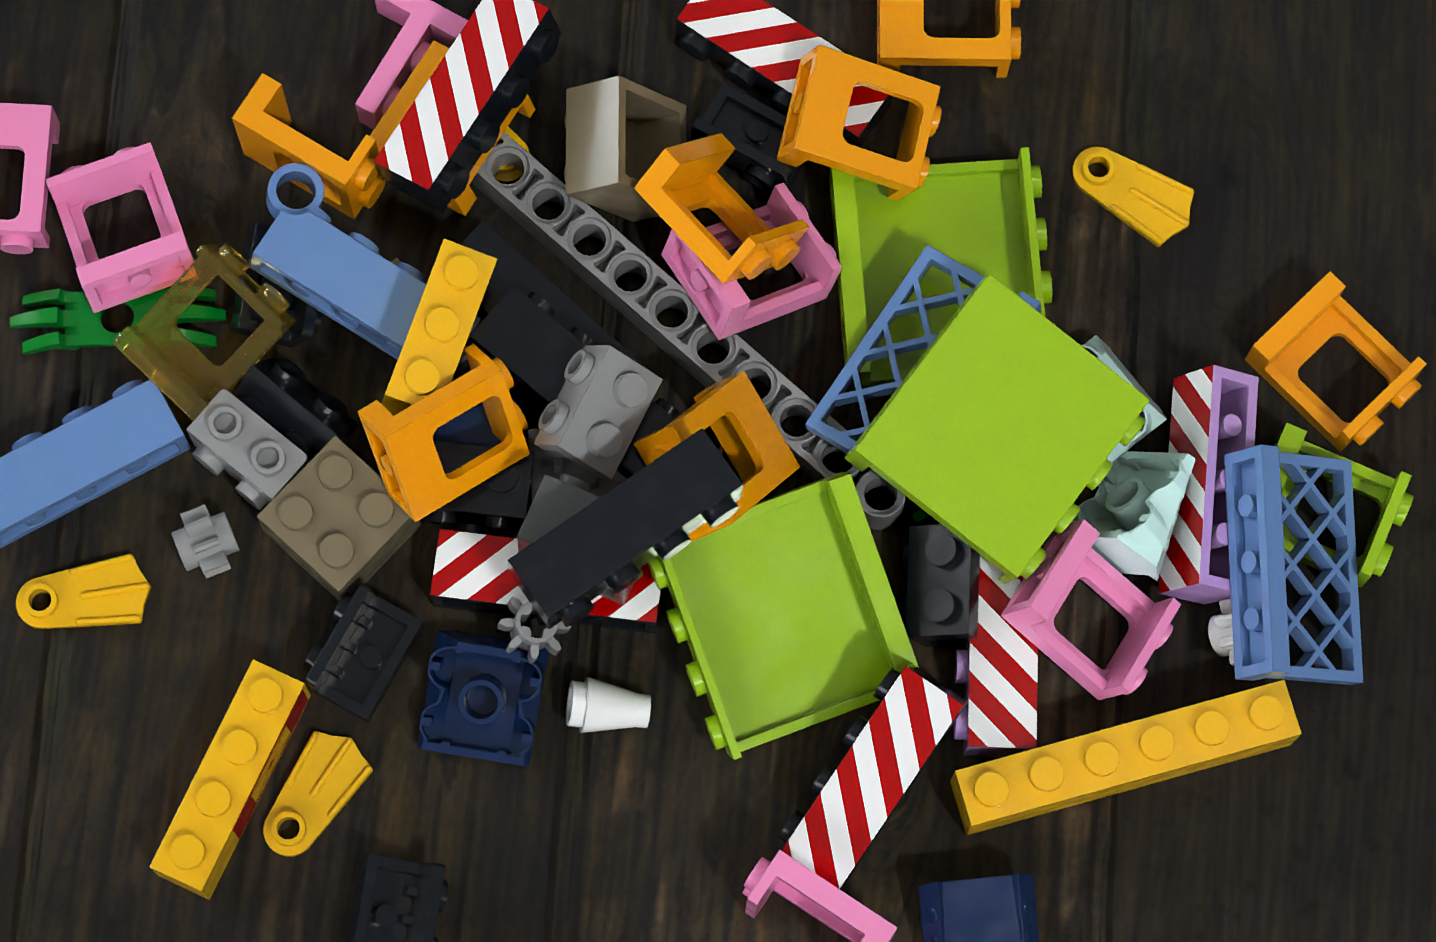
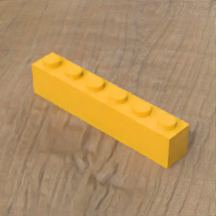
[950,680,1302,836]

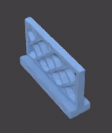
[805,245,1041,453]
[1224,444,1363,685]

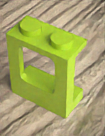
[1274,423,1414,588]

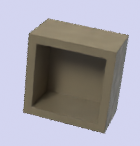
[564,76,686,222]
[256,435,422,601]

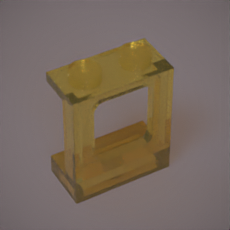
[112,244,296,421]

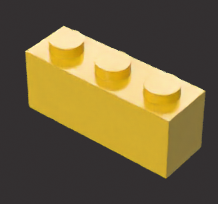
[381,239,497,415]

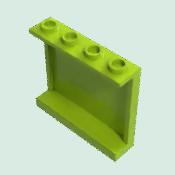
[829,147,1055,388]
[844,273,1150,584]
[648,472,919,760]

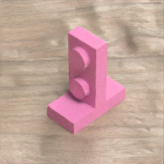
[355,0,468,130]

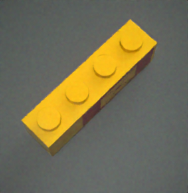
[149,659,311,900]

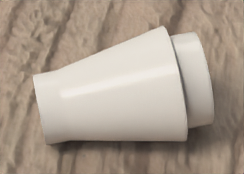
[566,676,651,733]

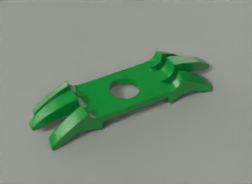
[10,285,226,355]

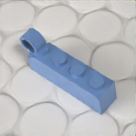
[250,163,481,360]
[0,378,191,548]

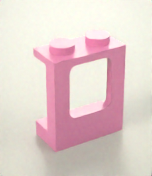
[0,103,60,254]
[45,142,199,313]
[661,183,842,340]
[1001,519,1181,700]
[742,850,897,942]

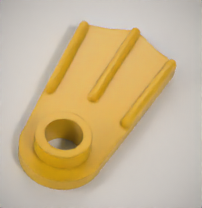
[1072,147,1194,247]
[16,554,151,629]
[263,731,373,857]

